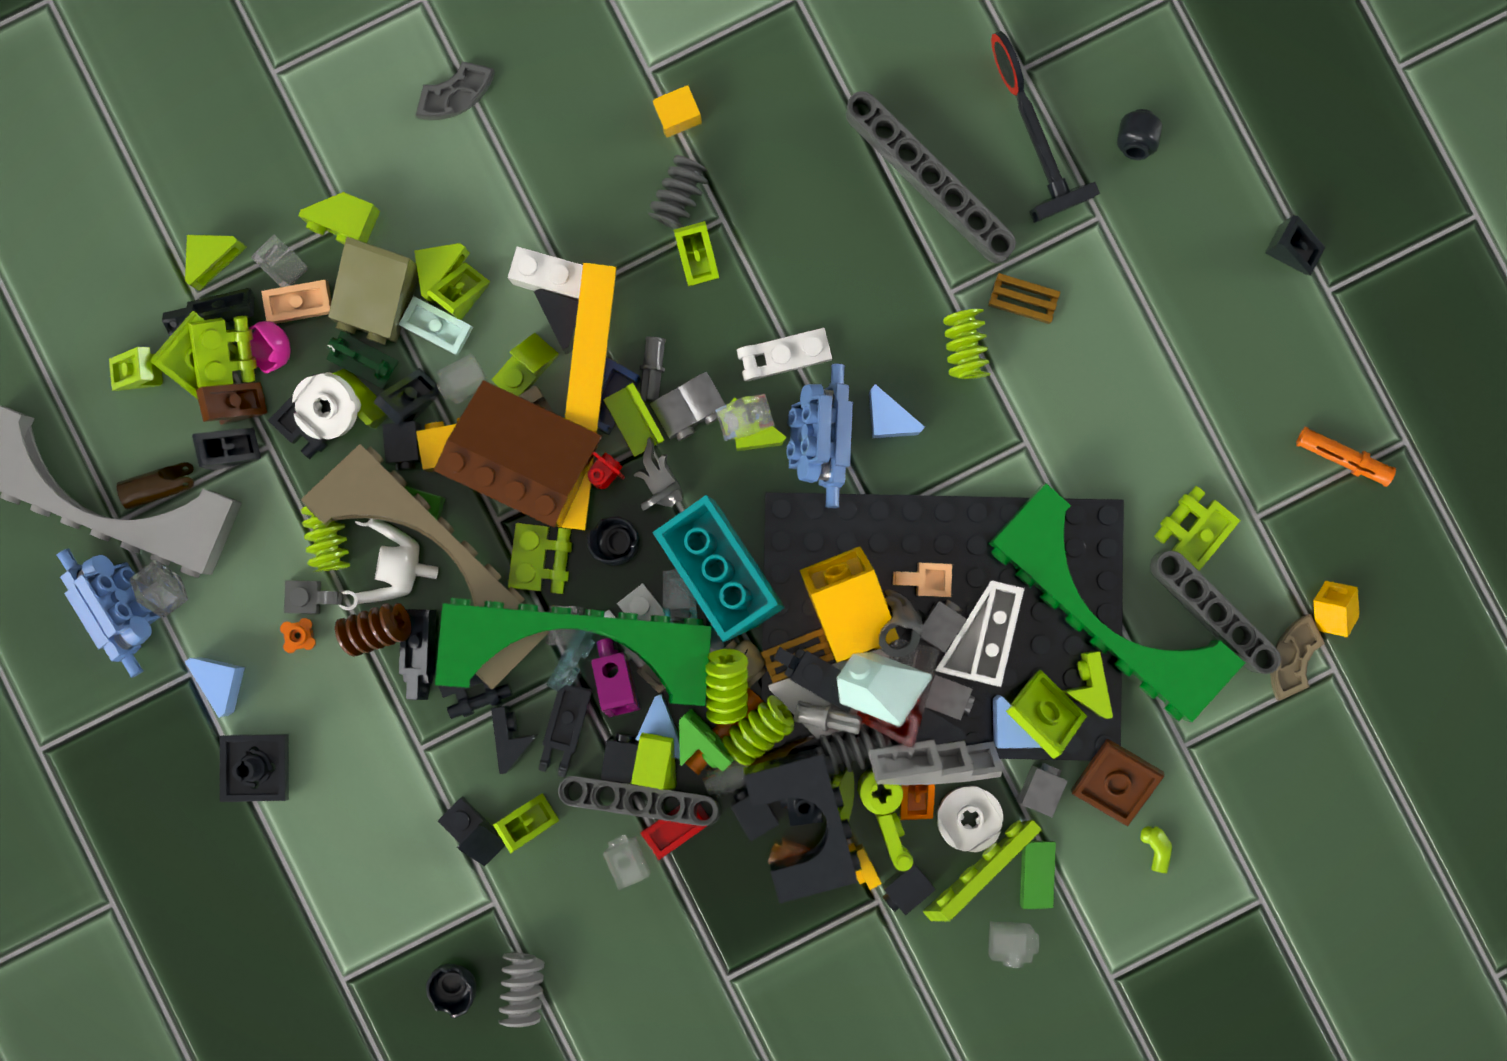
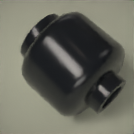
[1117,109,1162,160]

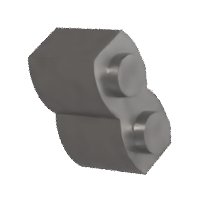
[650,372,727,441]

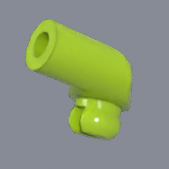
[1140,826,1172,874]

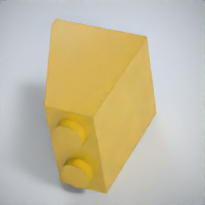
[799,546,899,663]

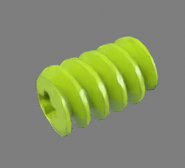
[943,309,991,379]
[301,506,350,572]
[706,649,748,724]
[723,695,794,766]
[857,768,903,815]

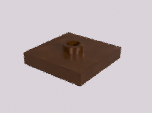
[1071,738,1165,827]

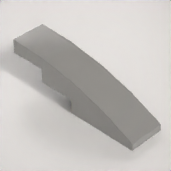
[868,740,1003,785]

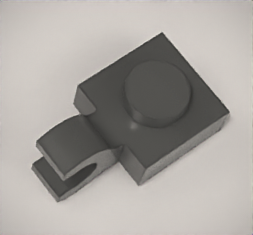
[284,580,343,614]

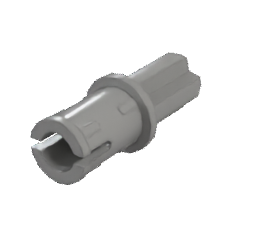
[794,701,862,734]

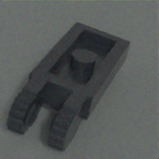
[538,681,593,778]

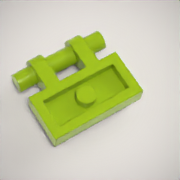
[188,316,257,388]
[1154,486,1241,571]
[508,523,573,594]
[875,812,913,871]

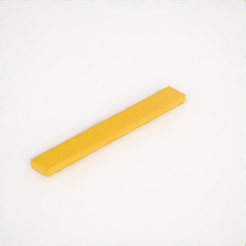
[559,263,617,530]

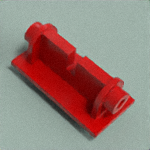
[587,452,625,489]

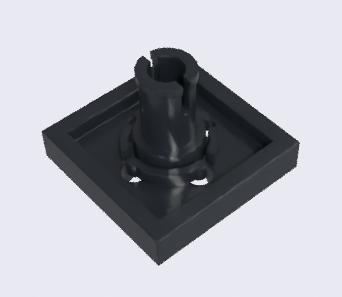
[220,734,289,802]

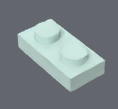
[398,296,473,356]

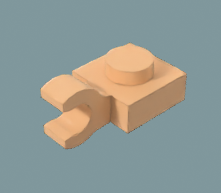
[893,563,952,597]

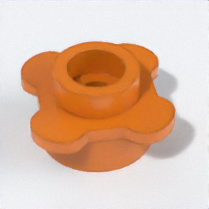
[280,618,316,653]

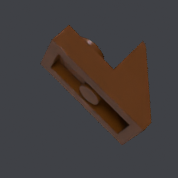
[196,382,268,425]

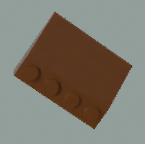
[434,380,603,527]

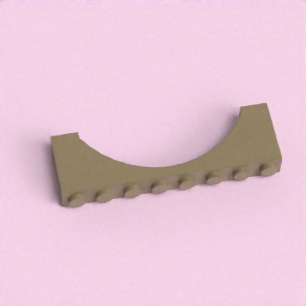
[301,444,549,689]

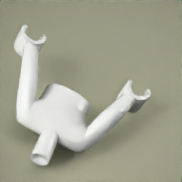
[339,518,438,610]

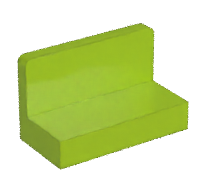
[603,383,664,457]

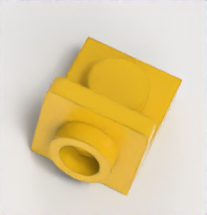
[848,843,882,890]

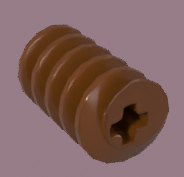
[335,603,411,657]

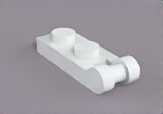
[737,328,832,381]

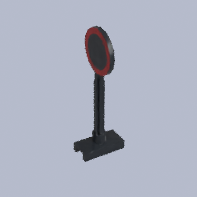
[991,31,1100,223]

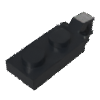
[162,288,255,336]
[399,609,436,700]
[773,647,851,713]

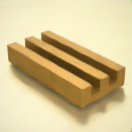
[988,273,1061,324]
[761,628,834,683]

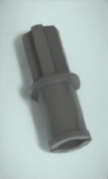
[639,336,666,403]

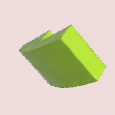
[826,767,854,824]

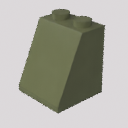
[328,237,419,345]

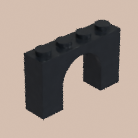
[743,747,862,903]

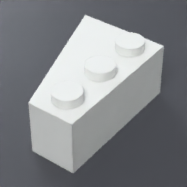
[935,581,1024,687]

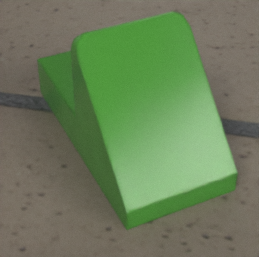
[679,709,735,772]

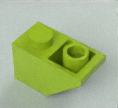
[298,192,380,244]

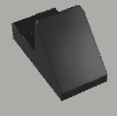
[374,368,443,425]
[491,705,538,774]
[438,796,505,867]

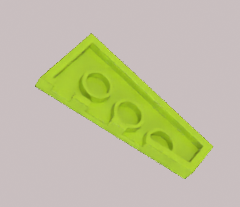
[922,820,1042,922]

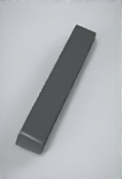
[846,91,1016,263]

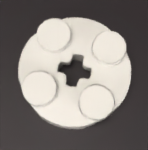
[292,372,361,439]
[936,785,1003,852]

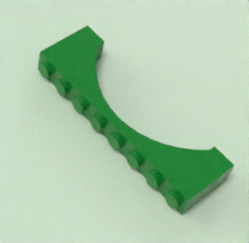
[989,483,1245,722]
[435,598,712,706]

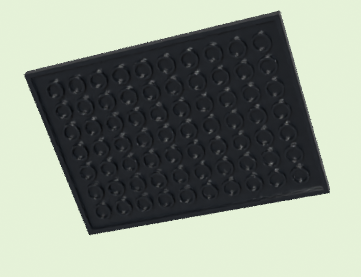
[761,492,1124,761]

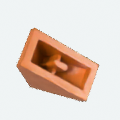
[900,784,935,820]

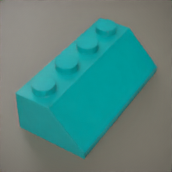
[652,495,785,642]

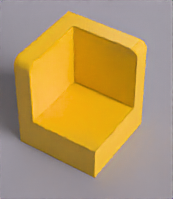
[653,85,702,138]
[1313,581,1359,637]

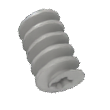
[498,953,545,1027]

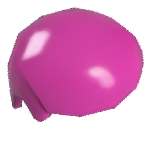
[249,321,291,374]

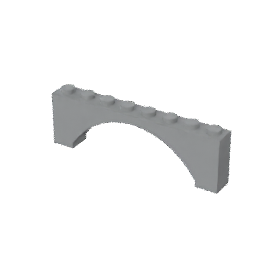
[0,405,242,578]

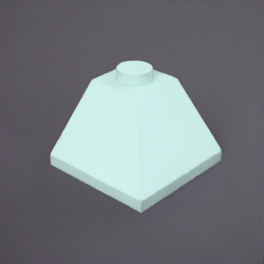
[837,652,932,726]

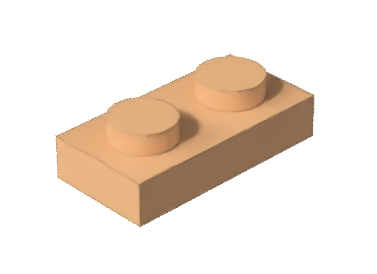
[261,280,332,324]

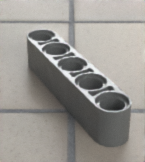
[1150,551,1281,674]
[558,776,721,826]

